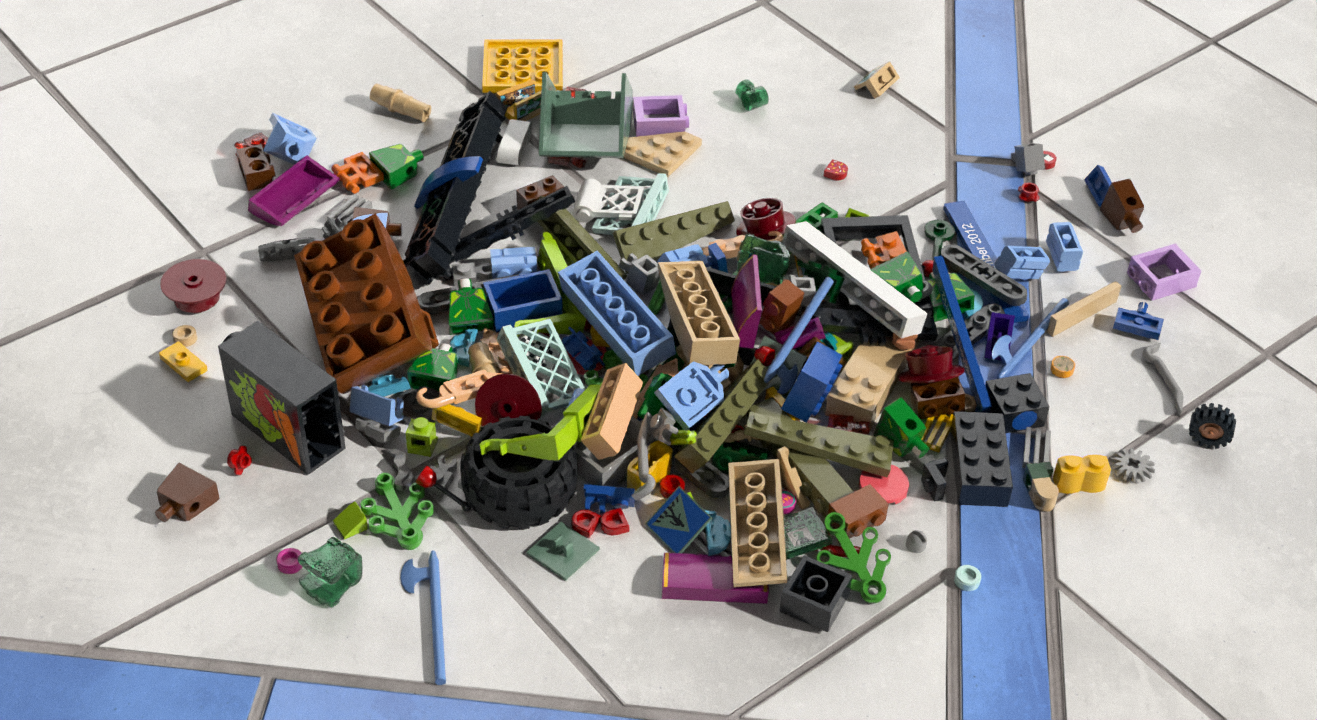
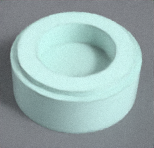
[954,565,981,591]

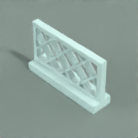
[592,173,669,235]
[497,319,586,417]

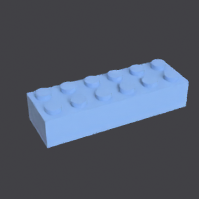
[558,251,676,376]

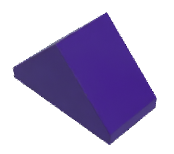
[984,312,1015,361]

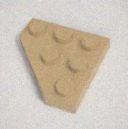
[624,131,702,177]

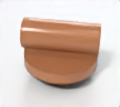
[892,333,918,351]

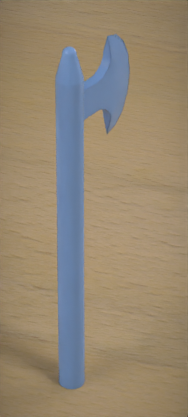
[764,277,834,394]
[992,298,1069,379]
[400,550,446,685]

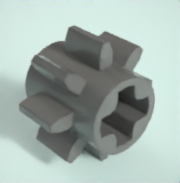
[322,217,348,239]

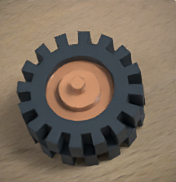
[1189,403,1236,449]

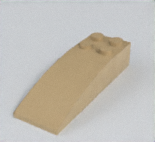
[658,261,740,365]
[825,337,920,431]
[729,459,787,587]

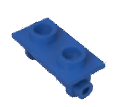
[562,327,605,370]

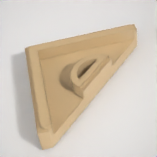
[777,446,810,510]

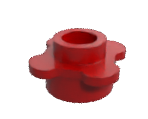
[1018,182,1040,202]
[227,445,252,475]

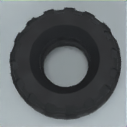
[460,416,578,529]

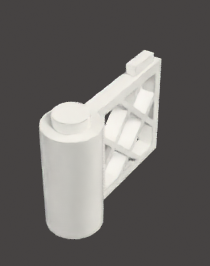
[573,179,644,223]

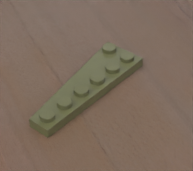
[612,201,735,274]
[744,412,894,478]

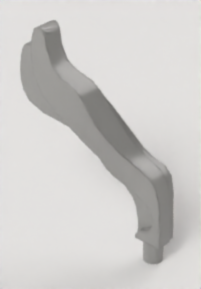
[386,448,414,491]

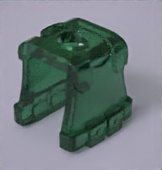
[737,234,790,285]
[298,537,363,608]

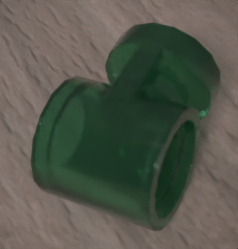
[735,79,769,111]

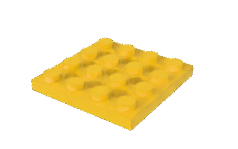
[482,39,563,94]

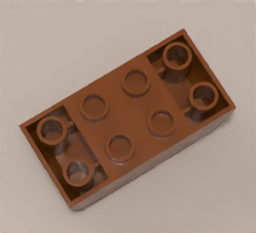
[294,213,432,394]

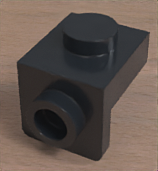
[921,458,949,501]

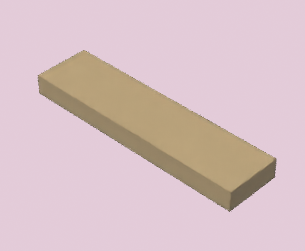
[1047,281,1122,337]

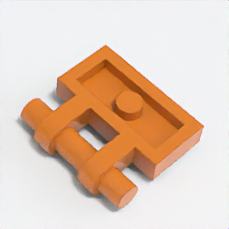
[331,152,384,194]
[861,231,907,269]

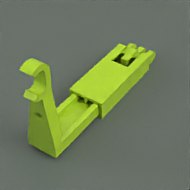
[514,232,586,337]
[480,383,602,460]

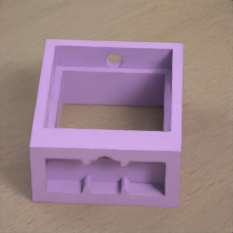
[633,95,689,137]
[1127,243,1201,301]

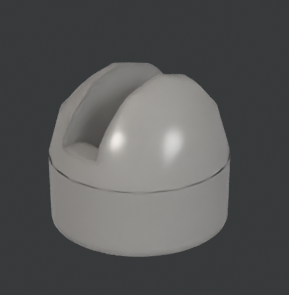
[906,530,927,553]

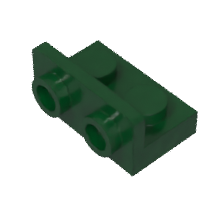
[798,260,845,304]
[712,441,770,475]

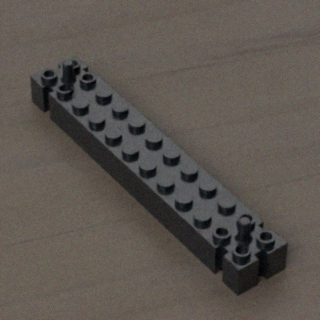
[403,91,508,290]

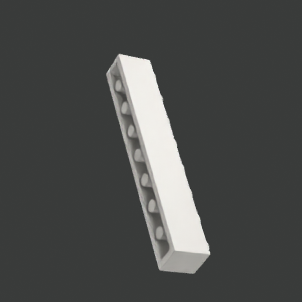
[781,222,927,338]

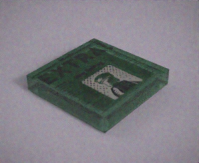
[784,507,833,560]

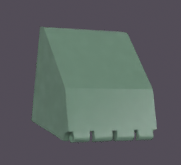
[539,72,633,158]

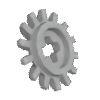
[1110,448,1155,483]

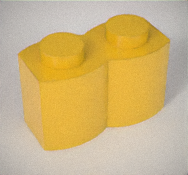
[627,440,672,491]
[1052,455,1111,494]

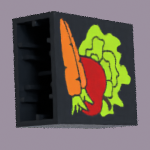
[218,321,346,475]

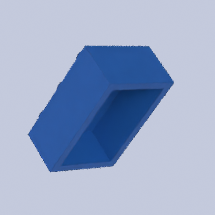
[483,269,562,333]
[781,342,843,423]

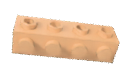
[580,363,643,460]

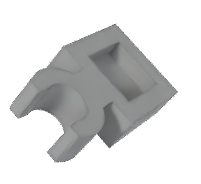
[452,263,492,286]
[650,408,678,445]
[355,417,401,443]
[425,455,457,497]

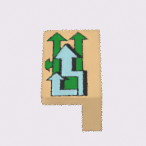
[854,61,900,99]

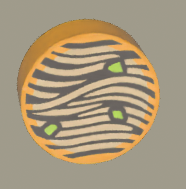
[1050,356,1075,378]

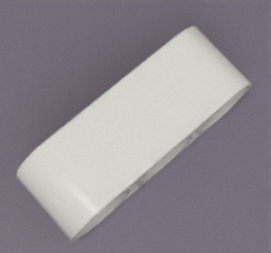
[497,119,532,166]

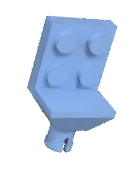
[263,113,317,165]
[654,361,729,430]

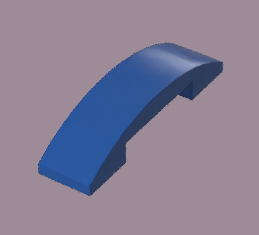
[414,156,483,209]

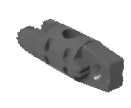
[258,237,316,261]

